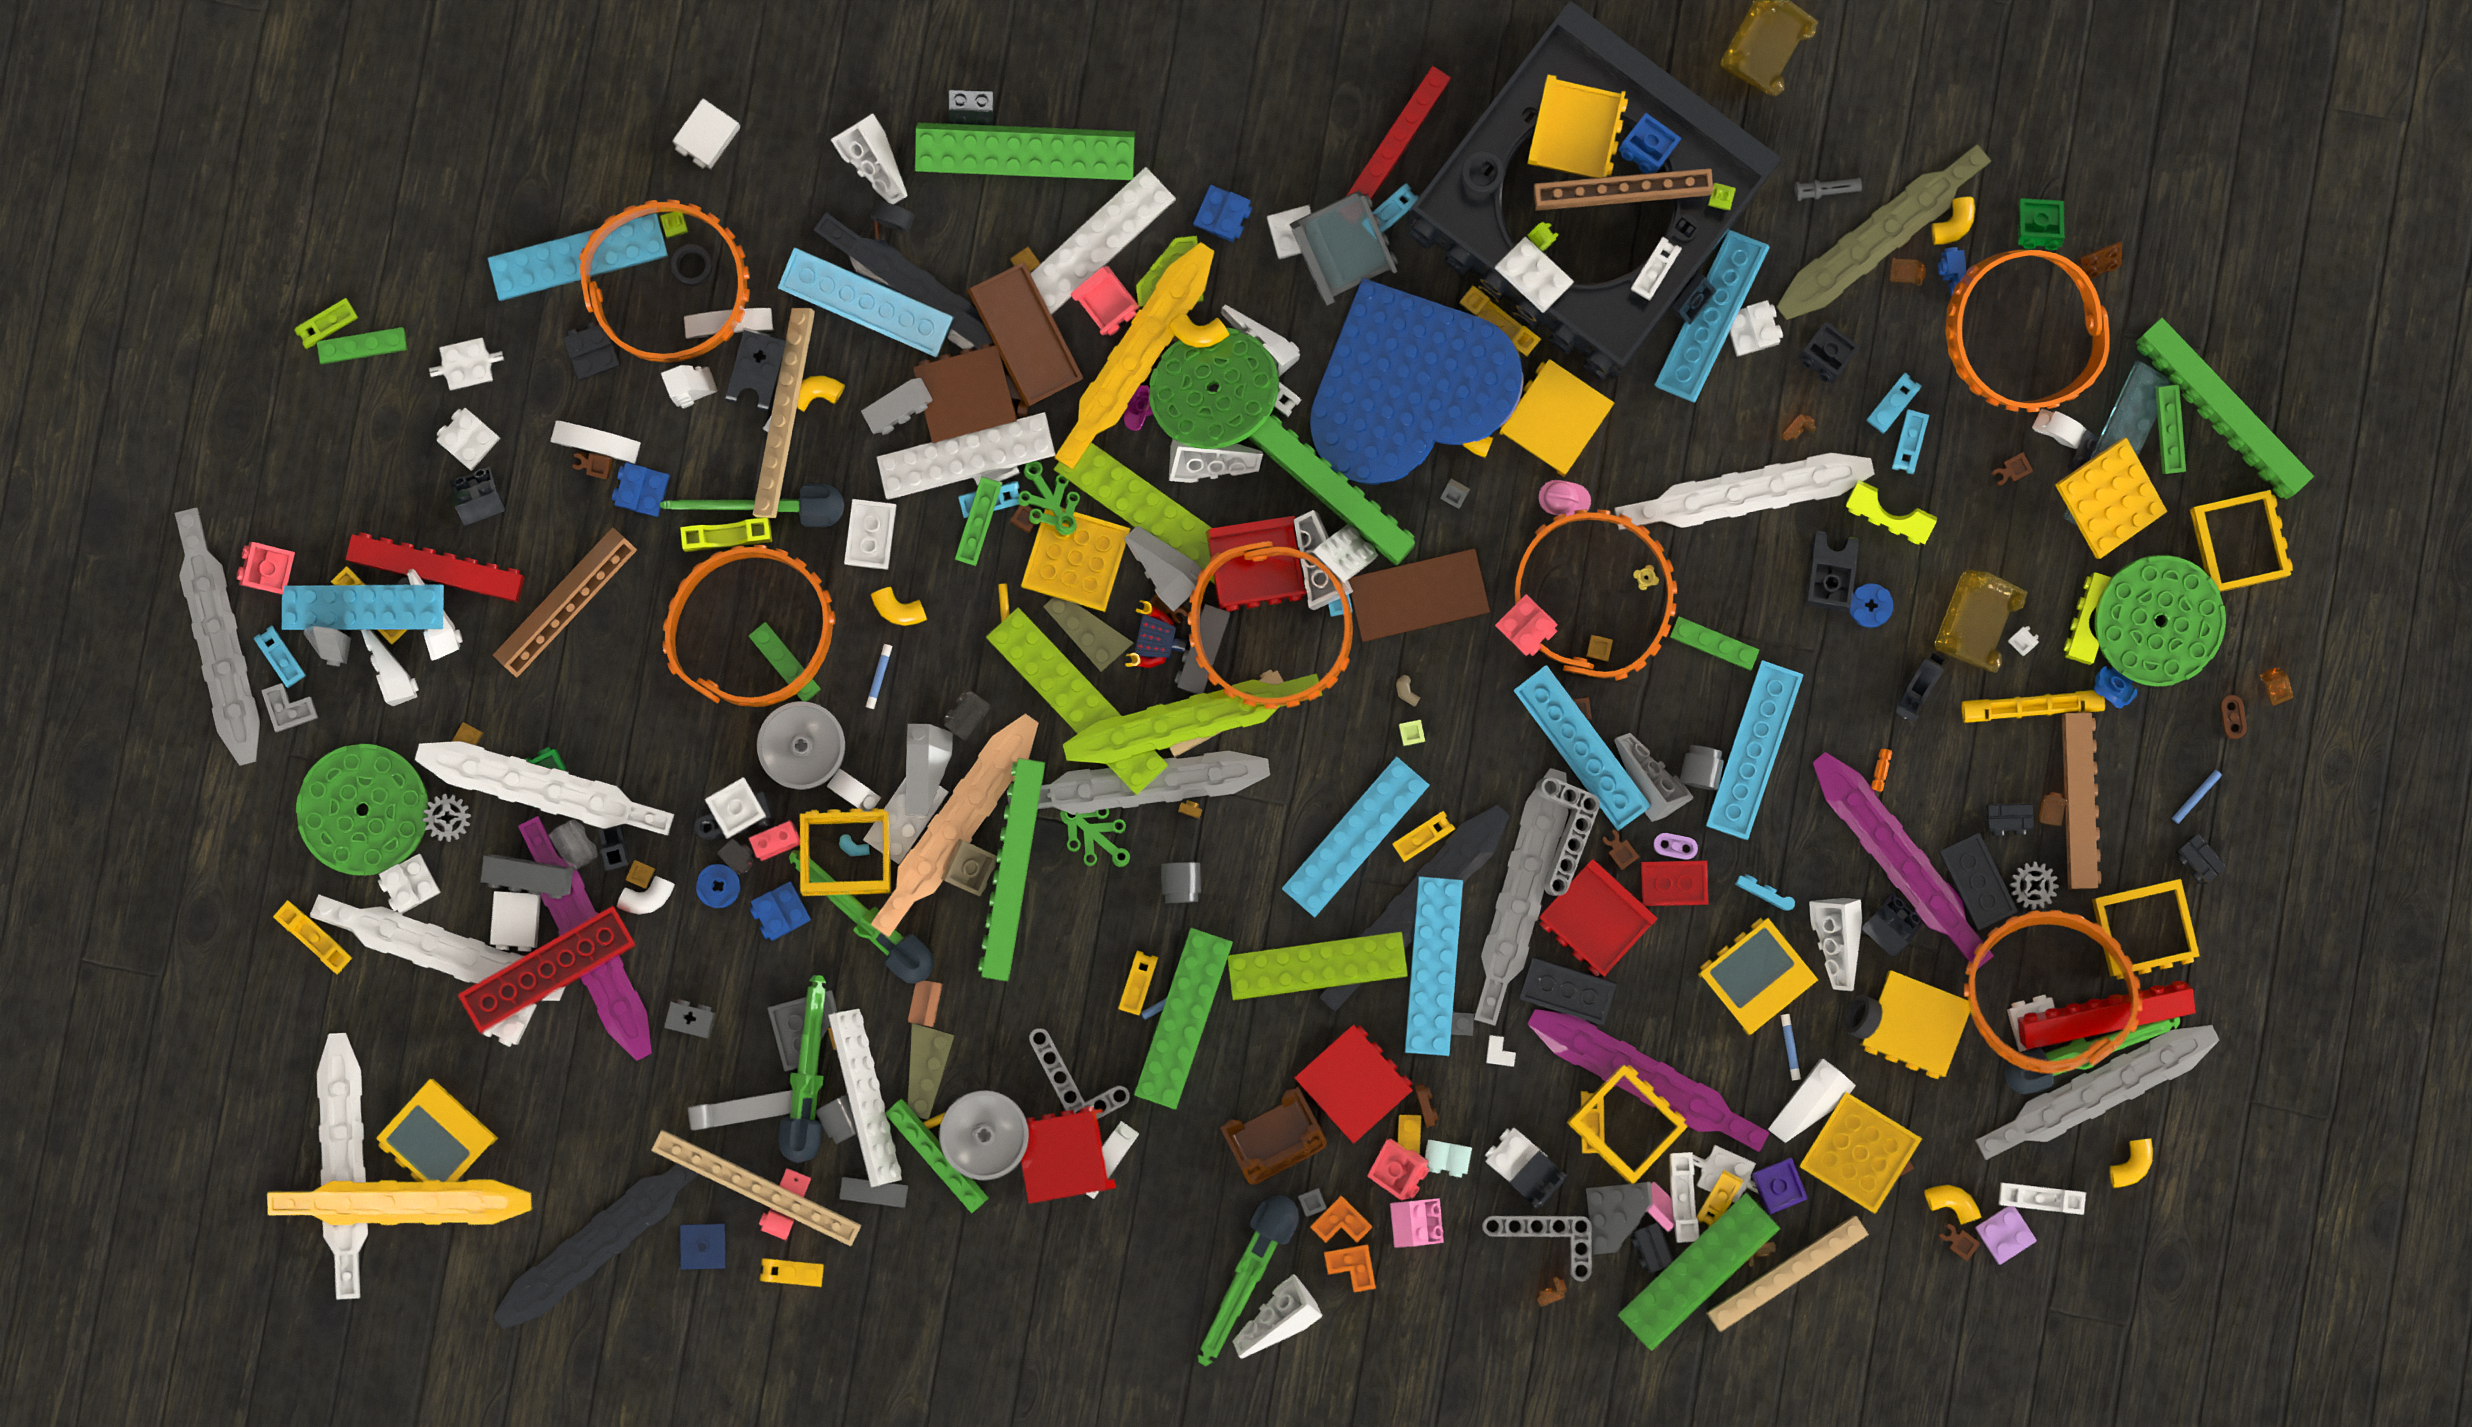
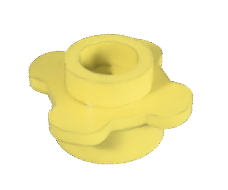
[1634,565,1659,590]

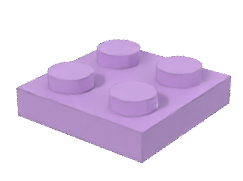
[1975,1206,2037,1265]

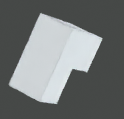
[1486,1035,1516,1067]

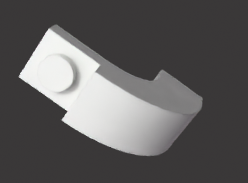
[1086,1121,1139,1199]

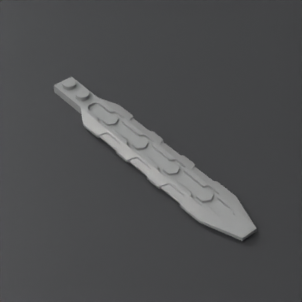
[175,508,260,766]
[1007,751,1270,815]
[1474,768,1568,1026]
[1975,1025,2219,1160]

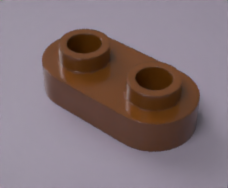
[2220,695,2247,739]
[1415,1083,1438,1128]

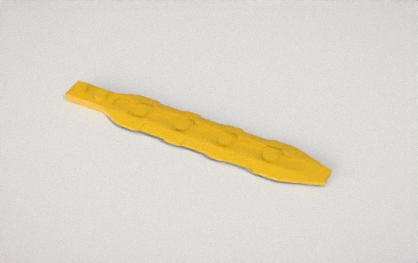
[1054,242,1214,470]
[267,1180,531,1225]

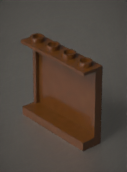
[913,343,1018,444]

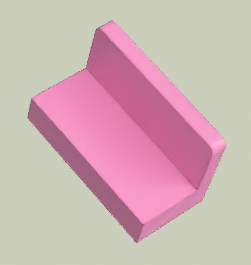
[1647,1182,1674,1232]

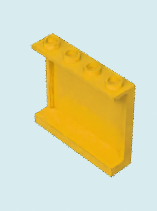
[1527,75,1628,179]
[1499,359,1614,477]
[1860,971,1970,1079]

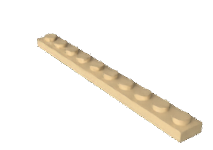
[753,308,815,518]
[652,1130,861,1246]

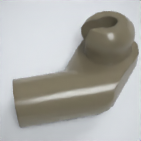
[1396,675,1420,707]

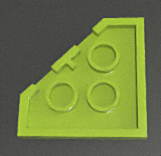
[1136,236,1203,308]

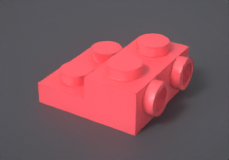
[237,542,295,595]
[1495,594,1557,656]
[1368,1139,1429,1201]

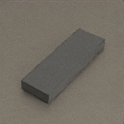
[839,1177,908,1208]

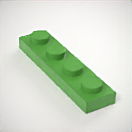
[317,327,407,364]
[2155,384,2186,474]
[955,476,1002,566]
[1670,617,1759,671]
[749,622,821,702]

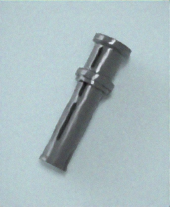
[1794,178,1862,201]

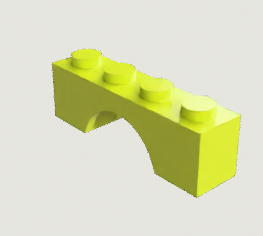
[1846,480,1937,545]
[680,518,772,552]
[2064,572,2111,665]

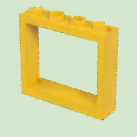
[2190,490,2293,592]
[800,808,891,896]
[2092,879,2200,979]
[1567,1065,1688,1184]

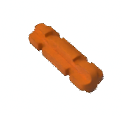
[1871,748,1892,792]

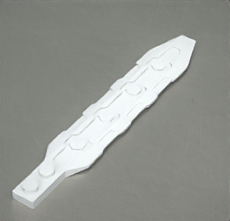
[1614,453,1874,530]
[415,741,674,835]
[310,895,565,1001]
[317,1033,368,1299]

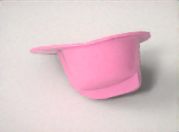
[1539,480,1591,516]

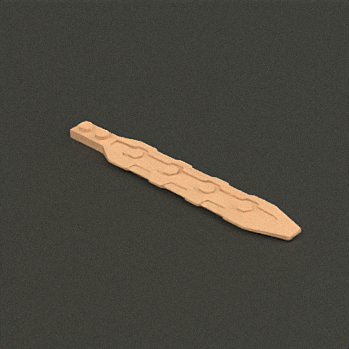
[871,714,1038,938]

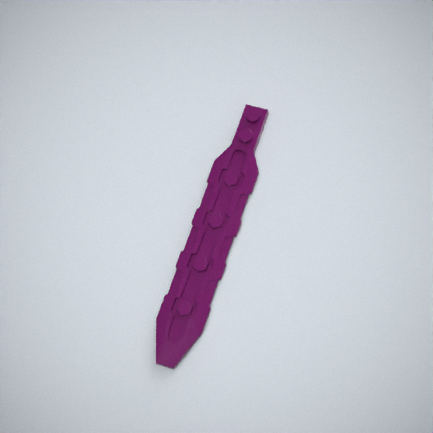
[1812,752,1994,969]
[518,816,652,1061]
[1527,1009,1770,1152]

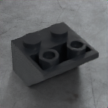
[449,467,505,526]
[1861,892,1924,958]

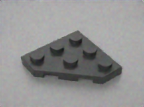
[768,990,838,1072]
[1586,1182,1653,1255]

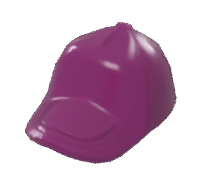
[1124,385,1153,431]

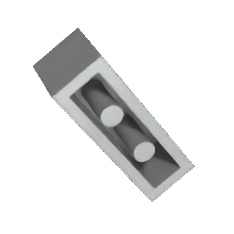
[861,378,933,435]

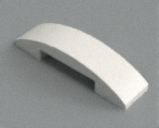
[684,308,773,339]
[551,421,641,464]
[1670,1152,1699,1242]
[1999,1183,2086,1215]

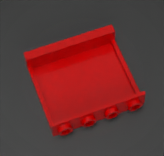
[1206,516,1307,612]
[1539,859,1658,977]
[1295,1025,1412,1144]
[1021,1106,1116,1203]

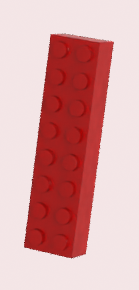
[458,906,636,1034]

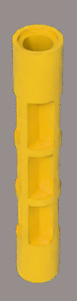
[1962,690,2105,723]

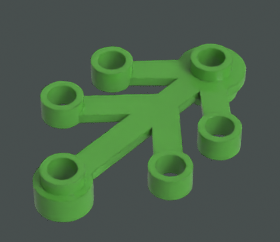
[1018,461,1080,535]
[1060,808,1130,867]

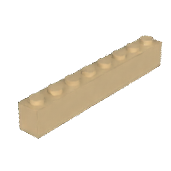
[1706,1216,1868,1332]

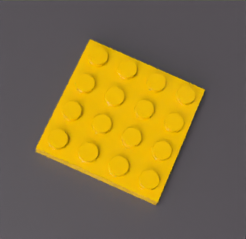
[2055,438,2167,559]
[1021,508,1130,612]
[1799,1092,1922,1214]

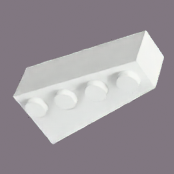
[1294,510,1353,610]

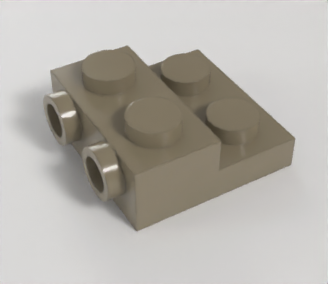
[941,839,997,896]

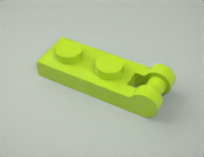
[294,298,358,349]

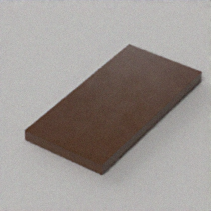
[967,262,1084,407]
[1348,549,1490,642]

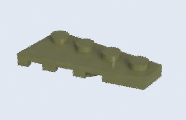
[1043,597,1134,672]
[908,1023,954,1120]

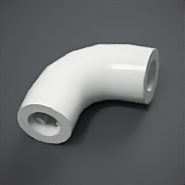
[617,876,675,914]

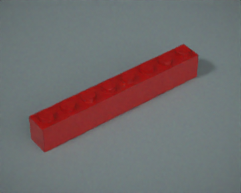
[1337,66,1451,226]
[346,532,525,602]
[2017,981,2195,1049]

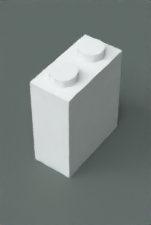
[673,99,740,169]
[490,891,541,952]

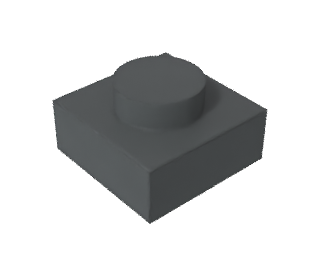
[1441,479,1470,509]
[1451,1012,1474,1036]
[1298,1188,1327,1217]

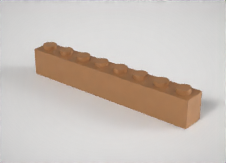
[1533,169,1713,211]
[493,527,637,677]
[2062,713,2101,890]

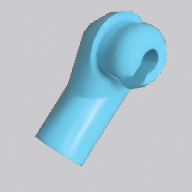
[839,834,870,857]

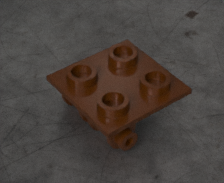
[2076,241,2122,279]

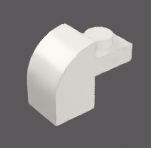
[2032,409,2087,449]
[827,769,881,812]

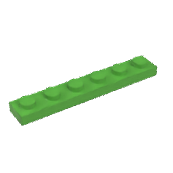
[885,1099,988,1213]

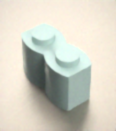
[1425,1139,1472,1177]

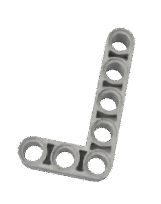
[1536,777,1600,896]
[1030,1029,1130,1119]
[688,1090,793,1130]
[1482,1216,1591,1281]

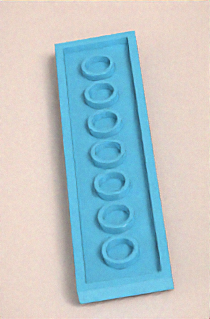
[488,213,668,301]
[1655,230,1770,403]
[778,248,954,357]
[282,585,444,630]
[1706,660,1804,840]
[1514,665,1651,831]
[1282,757,1430,918]
[1405,877,1463,1056]

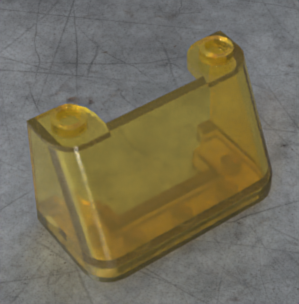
[1721,0,1819,96]
[1935,570,2028,673]

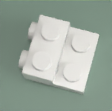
[1729,300,1783,356]
[436,408,500,471]
[378,854,441,913]
[2007,995,2055,1052]
[483,1004,537,1047]
[1485,1128,1547,1182]

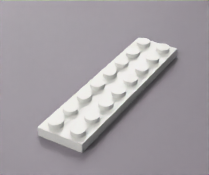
[1031,167,1176,315]
[877,412,1055,500]
[829,1009,902,1187]

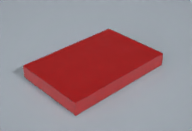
[1641,861,1708,906]

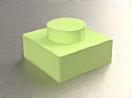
[1399,720,1425,746]

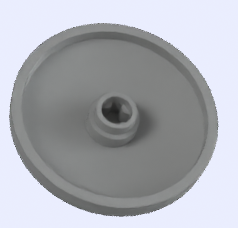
[757,702,845,790]
[939,1091,1028,1180]

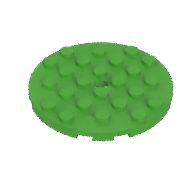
[1149,328,1279,449]
[2095,555,2226,686]
[296,744,429,876]

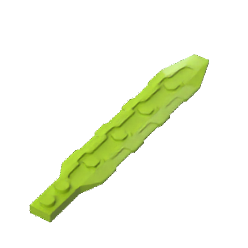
[1063,674,1322,764]

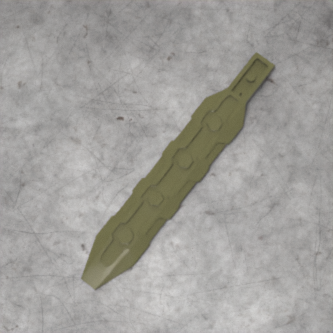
[1776,144,1991,320]

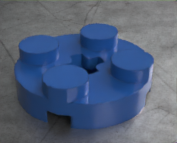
[1849,584,1893,628]
[2094,666,2137,708]
[696,864,741,908]

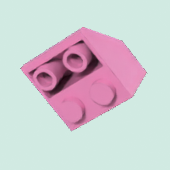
[1390,1199,1444,1247]

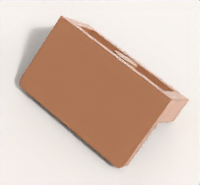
[908,980,943,1027]

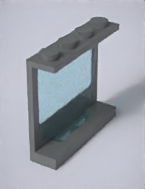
[1289,190,1398,305]

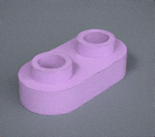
[1654,833,1698,860]

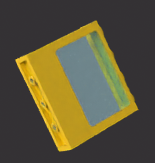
[1698,918,1818,1035]
[376,1079,498,1182]

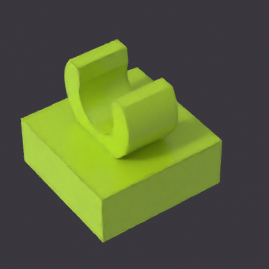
[1708,183,1736,211]
[660,212,688,238]
[1527,222,1558,251]

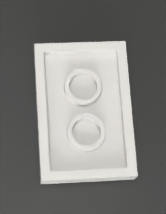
[1495,237,1574,313]
[844,499,896,570]

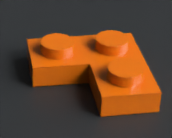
[1310,1196,1372,1242]
[1324,1244,1376,1292]

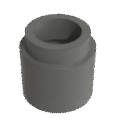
[1679,745,1724,790]
[1161,863,1201,903]
[815,1094,858,1144]

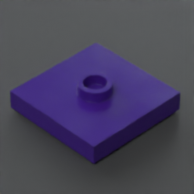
[1751,1158,1808,1215]

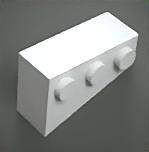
[661,365,718,408]

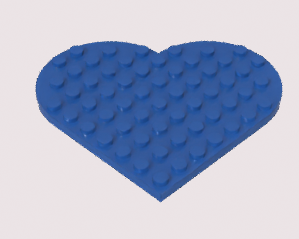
[1310,278,1524,485]

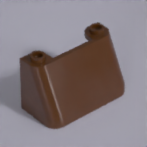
[1220,1087,1327,1185]

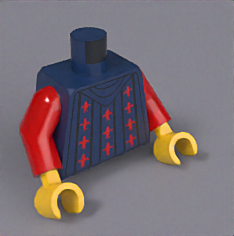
[1125,600,1187,668]

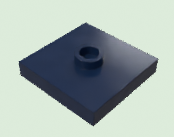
[680,1224,726,1269]

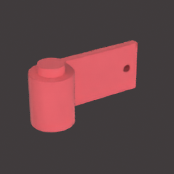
[759,1168,811,1240]

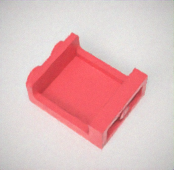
[1070,266,1140,335]
[749,821,800,861]

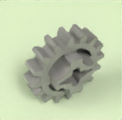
[422,794,471,842]
[2009,862,2059,910]

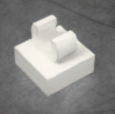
[2008,626,2039,656]

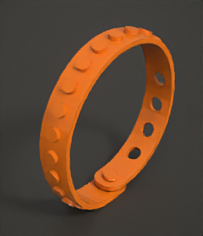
[579,199,750,363]
[1945,250,2110,412]
[1514,509,1677,681]
[1188,542,1353,709]
[663,545,835,707]
[1964,910,2142,1073]

